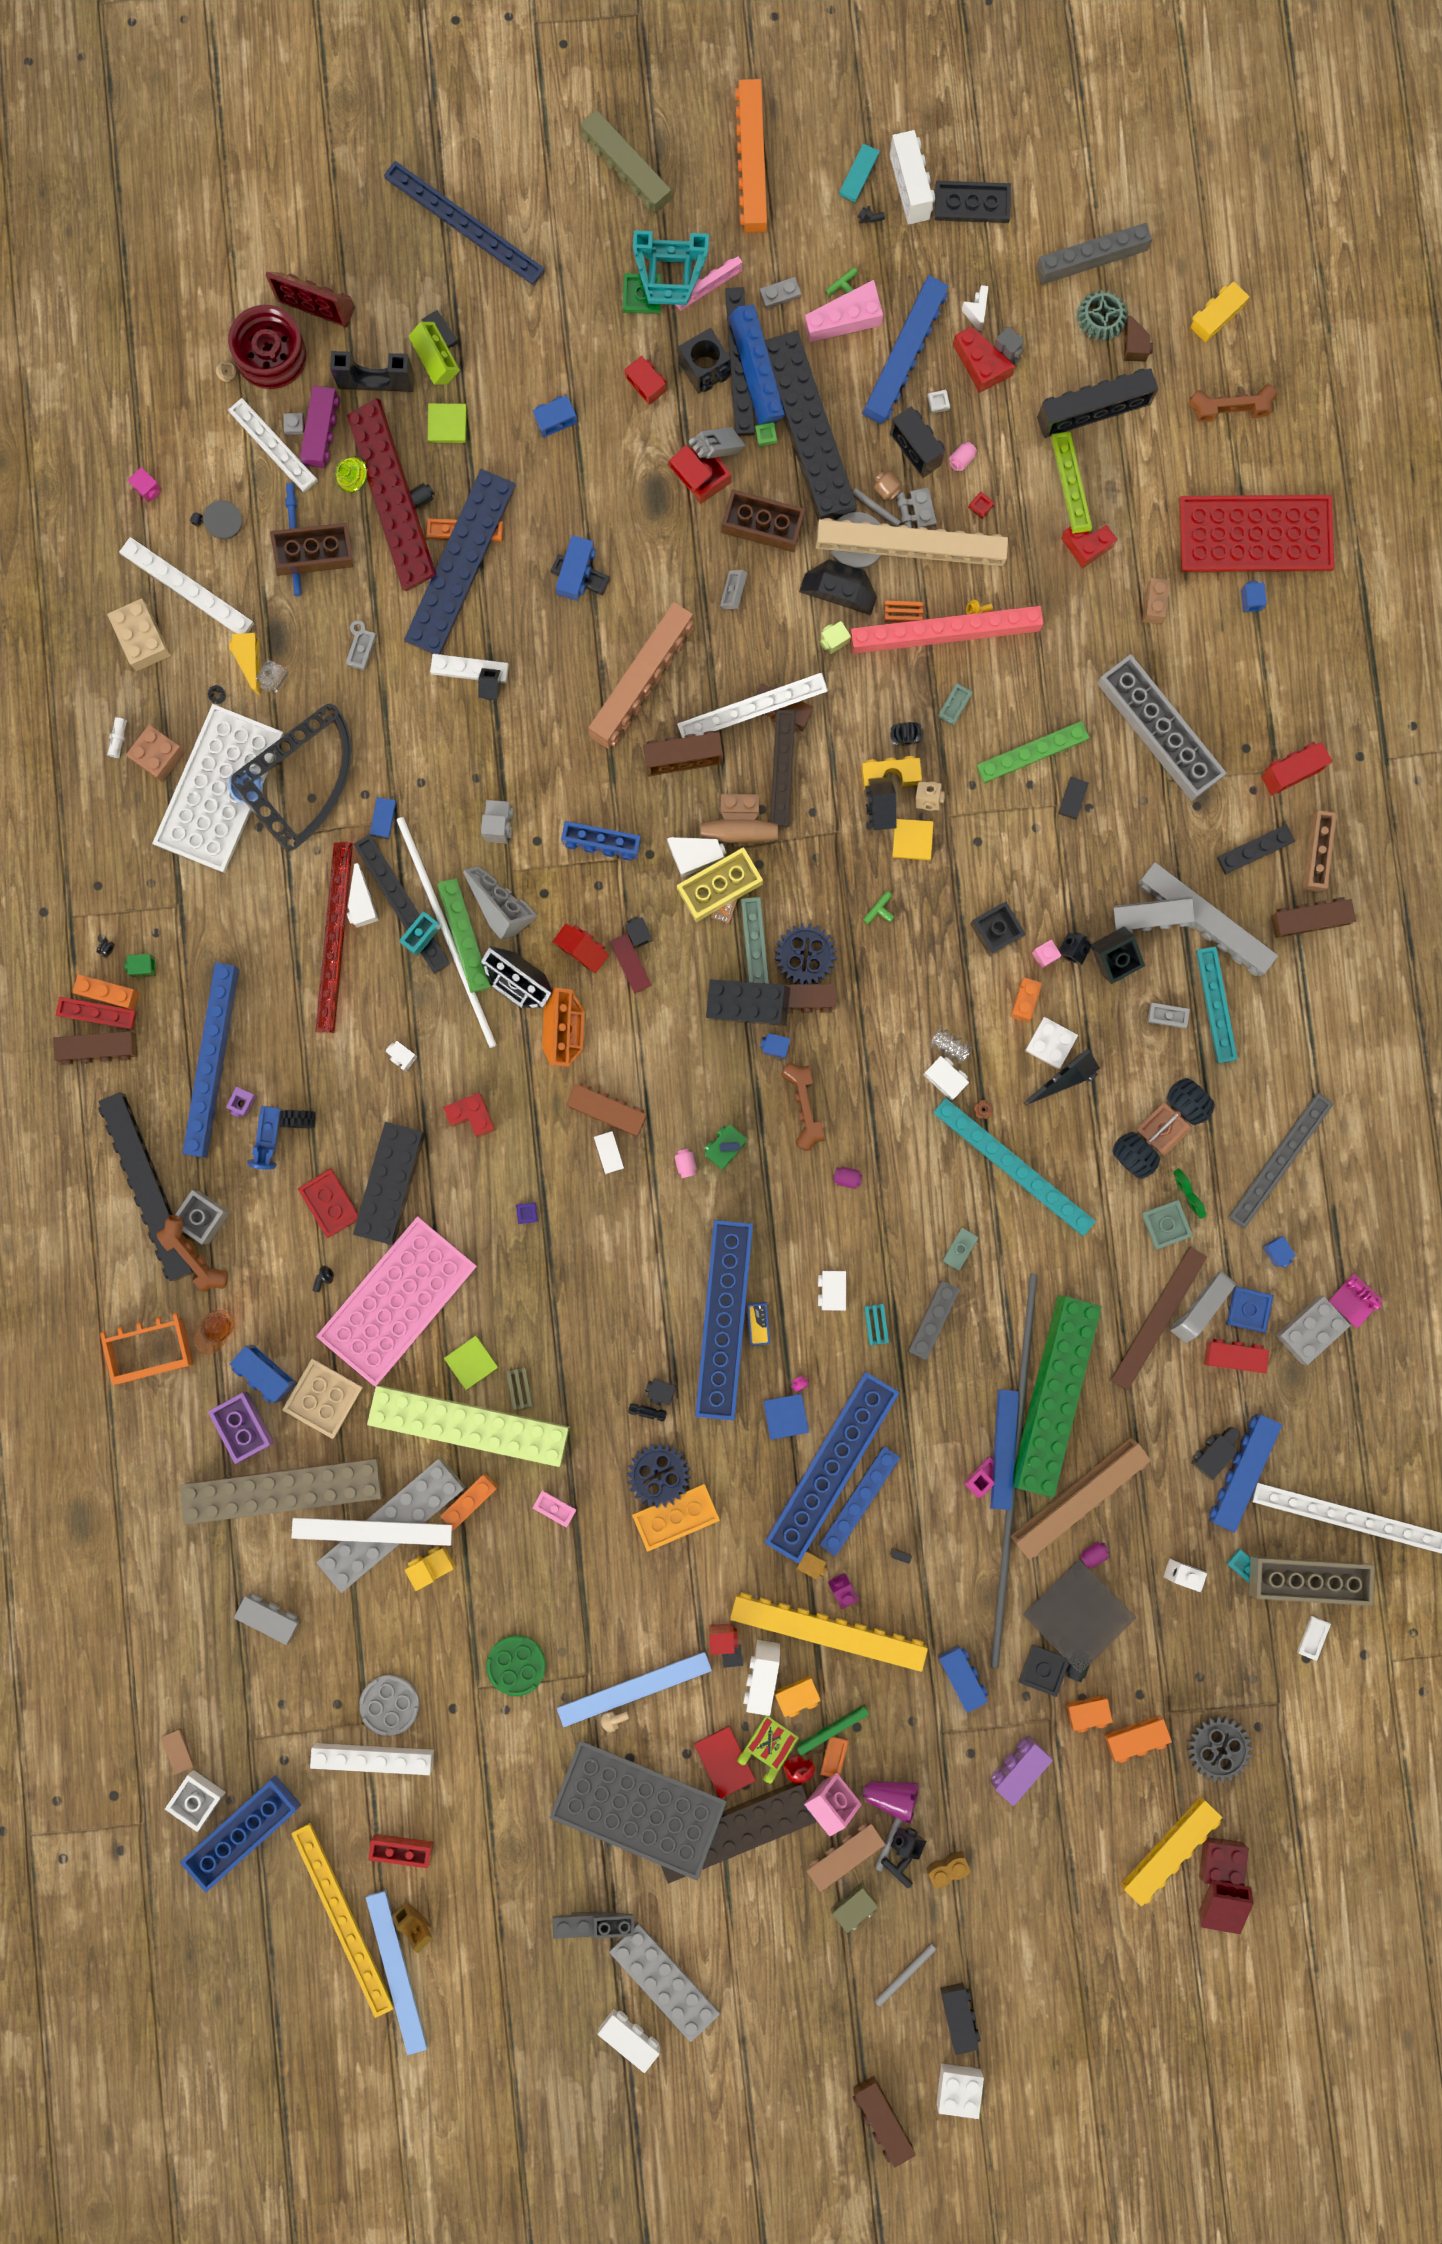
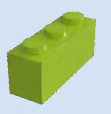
[408,322,460,385]

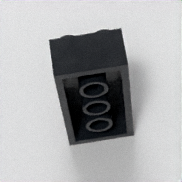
[706,979,790,1026]

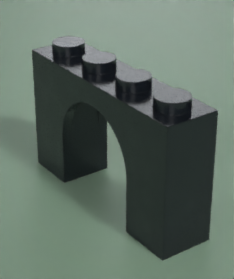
[330,351,414,392]

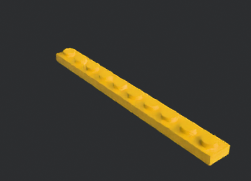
[291,1823,394,2018]

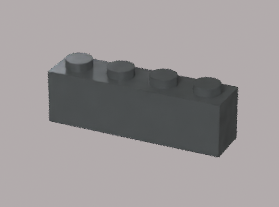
[907,1281,960,1360]

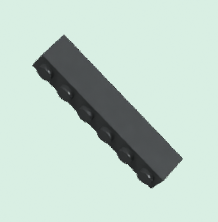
[1036,223,1152,285]

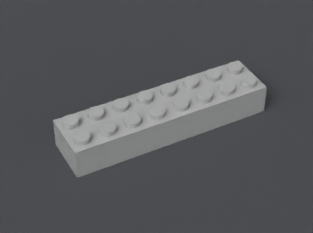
[1097,654,1227,802]
[316,1457,466,1593]

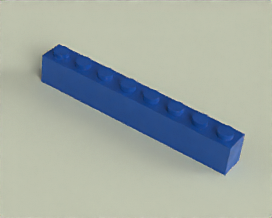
[862,275,948,424]

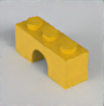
[861,756,922,790]

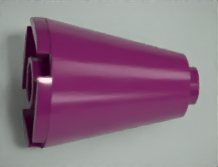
[863,1781,919,1824]

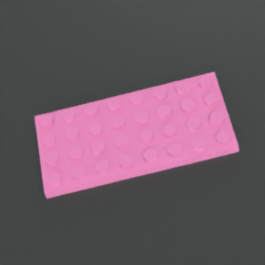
[316,1216,477,1387]

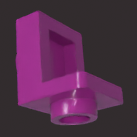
[828,1573,859,1609]

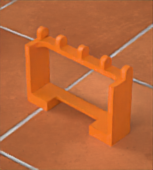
[100,1312,193,1386]

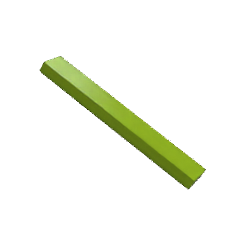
[1051,432,1092,533]

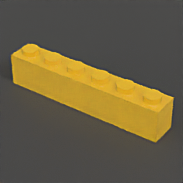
[1120,1796,1223,1907]

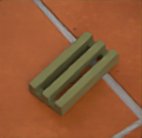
[506,1368,533,1410]

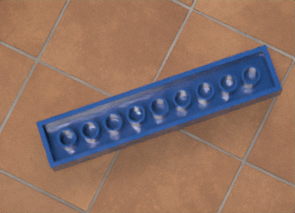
[695,1220,753,1421]
[764,1371,900,1564]

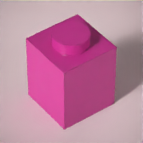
[128,467,162,503]

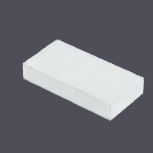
[594,1131,624,1174]
[1297,1616,1331,1661]

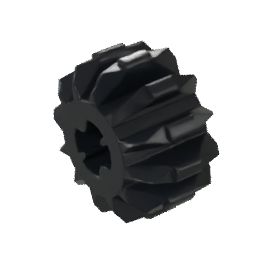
[890,722,923,746]

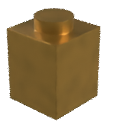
[796,1550,828,1580]

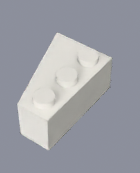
[743,1640,780,1716]

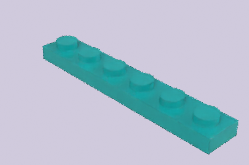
[1196,947,1238,1064]

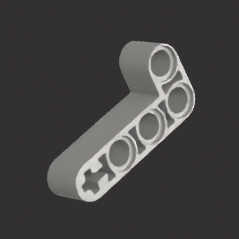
[1170,1270,1236,1343]

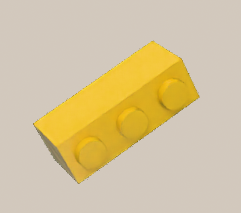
[1190,282,1250,343]

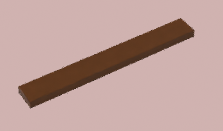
[1110,1247,1207,1390]

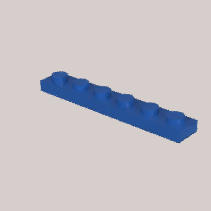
[819,1446,900,1556]

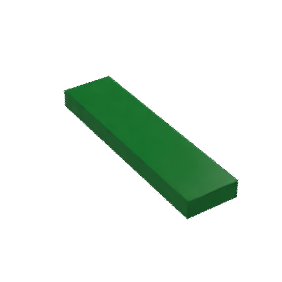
[797,1705,869,1755]

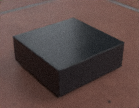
[890,1548,912,1564]

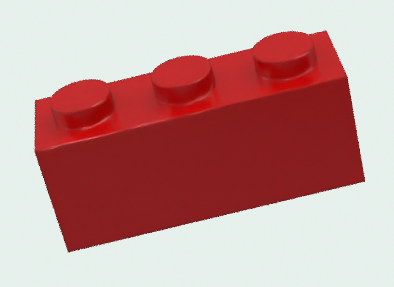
[1204,1339,1269,1374]
[709,1623,738,1655]
[368,1834,434,1868]

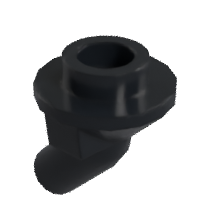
[858,205,885,224]
[312,1266,334,1292]

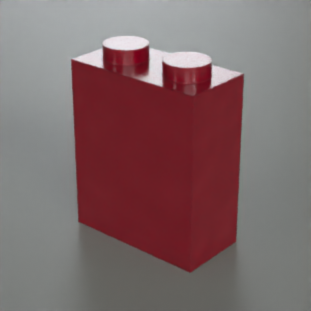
[1199,1880,1254,1934]

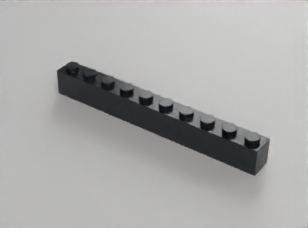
[98,1092,195,1281]

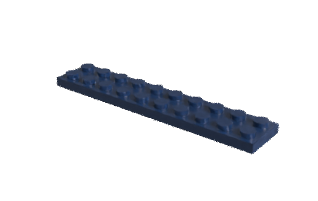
[404,469,516,655]

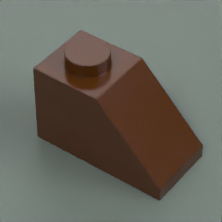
[1124,316,1153,362]

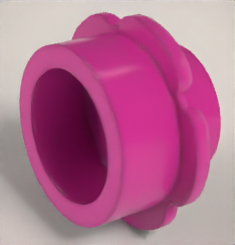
[791,1376,809,1392]

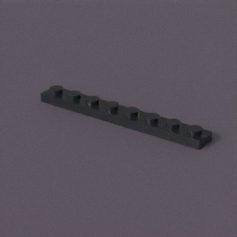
[725,287,754,436]
[353,834,450,974]

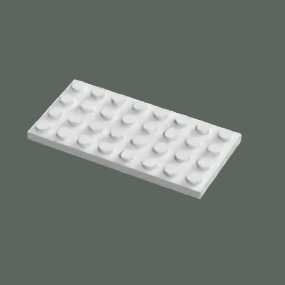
[152,704,284,873]

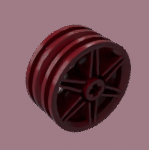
[228,305,307,389]

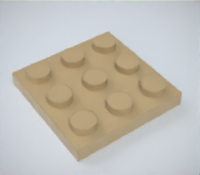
[282,1359,364,1439]

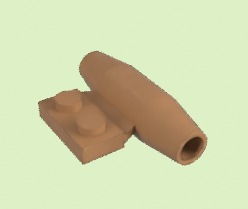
[701,794,778,843]

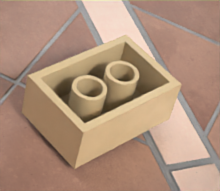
[107,598,171,672]

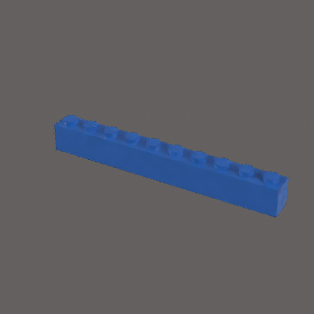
[182,963,239,1158]

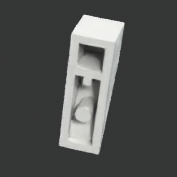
[347,863,379,928]

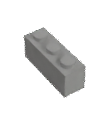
[234,1593,301,1645]

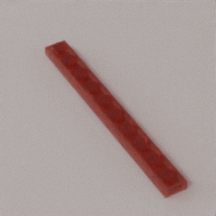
[315,842,353,1033]

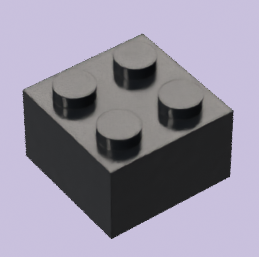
[865,777,897,830]
[970,901,1026,957]
[1091,927,1145,984]

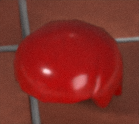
[783,1755,815,1784]

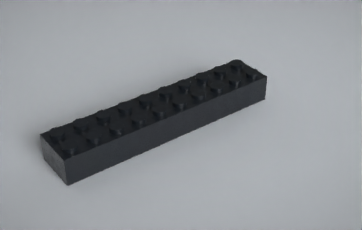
[764,330,857,522]

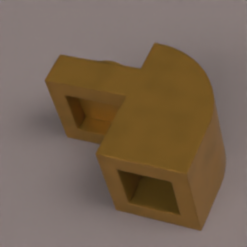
[392,1902,432,1953]

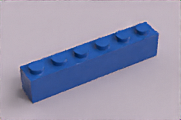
[729,305,785,425]
[1209,1414,1282,1533]

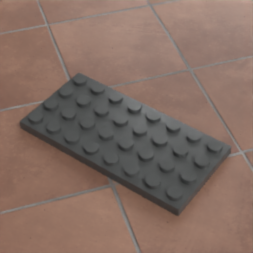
[549,1741,727,1881]

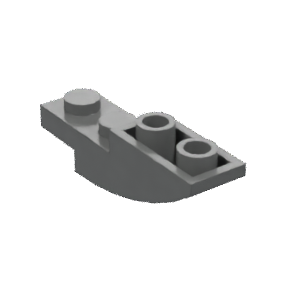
[553,1912,634,1939]

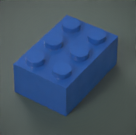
[230,1345,297,1403]

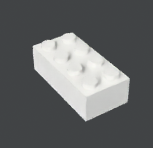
[890,130,935,225]

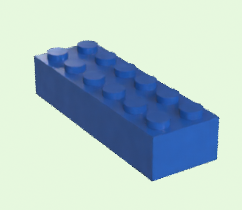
[179,1775,301,1893]

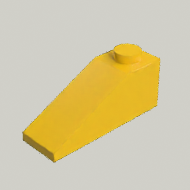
[229,633,260,695]

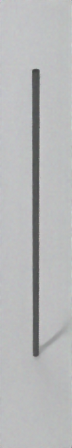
[991,1274,1038,1668]

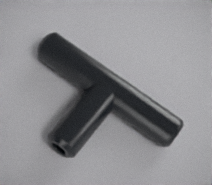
[881,1857,913,1888]

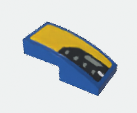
[747,1302,770,1346]

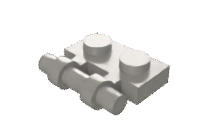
[897,487,937,528]

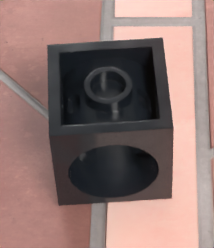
[678,328,731,394]

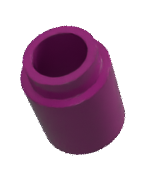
[833,1166,862,1189]
[1079,1541,1110,1569]

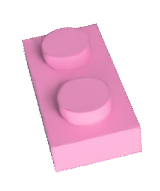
[533,1490,577,1528]

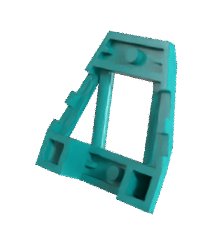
[633,230,709,305]

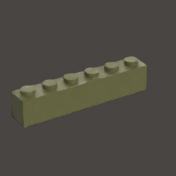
[580,110,672,214]

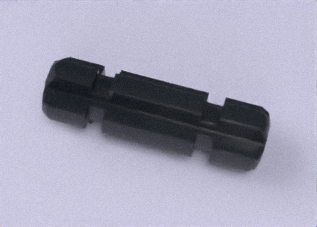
[628,1403,667,1421]

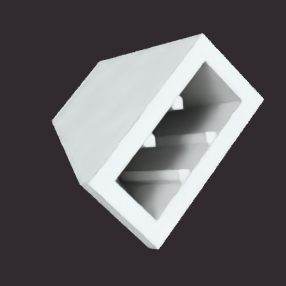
[667,837,726,877]

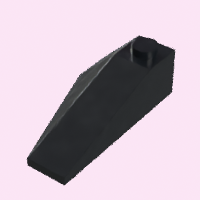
[1024,1049,1100,1105]

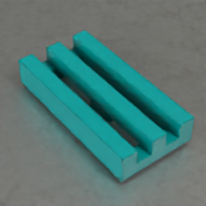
[864,1304,889,1345]

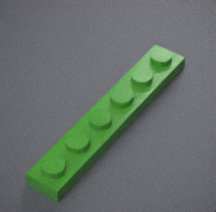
[976,721,1089,784]
[437,879,490,993]

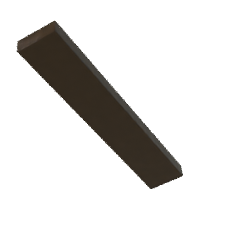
[770,709,796,827]

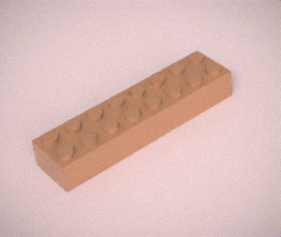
[588,602,695,750]

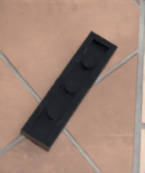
[1217,824,1295,875]

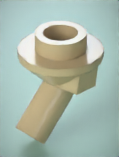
[601,1712,629,1732]

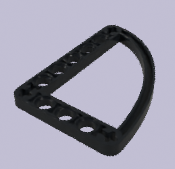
[230,704,352,852]

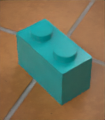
[399,911,441,956]

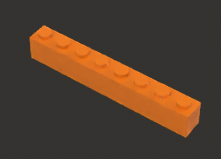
[735,79,767,233]

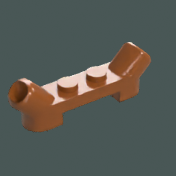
[1189,385,1277,422]
[781,1062,825,1151]
[156,1215,228,1292]

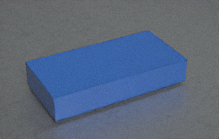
[370,797,397,839]

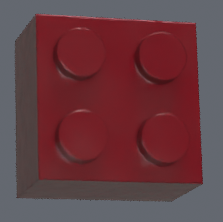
[1199,1837,1249,1886]

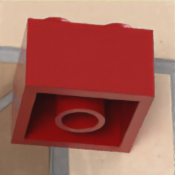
[693,452,731,504]

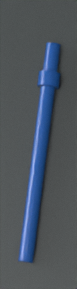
[285,483,301,596]

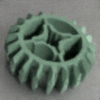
[1077,288,1128,342]

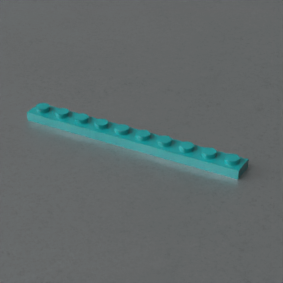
[933,1098,1096,1236]

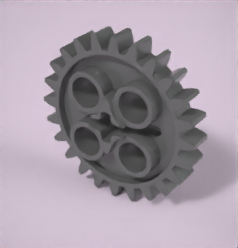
[1187,1715,1253,1783]

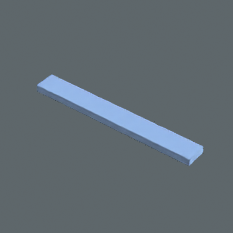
[557,1651,712,1727]
[366,1890,428,2055]

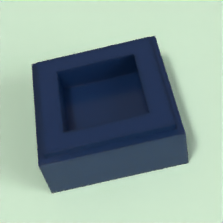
[720,1142,740,1152]

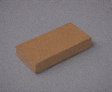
[161,1729,195,1775]

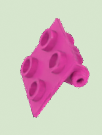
[1329,1273,1383,1328]

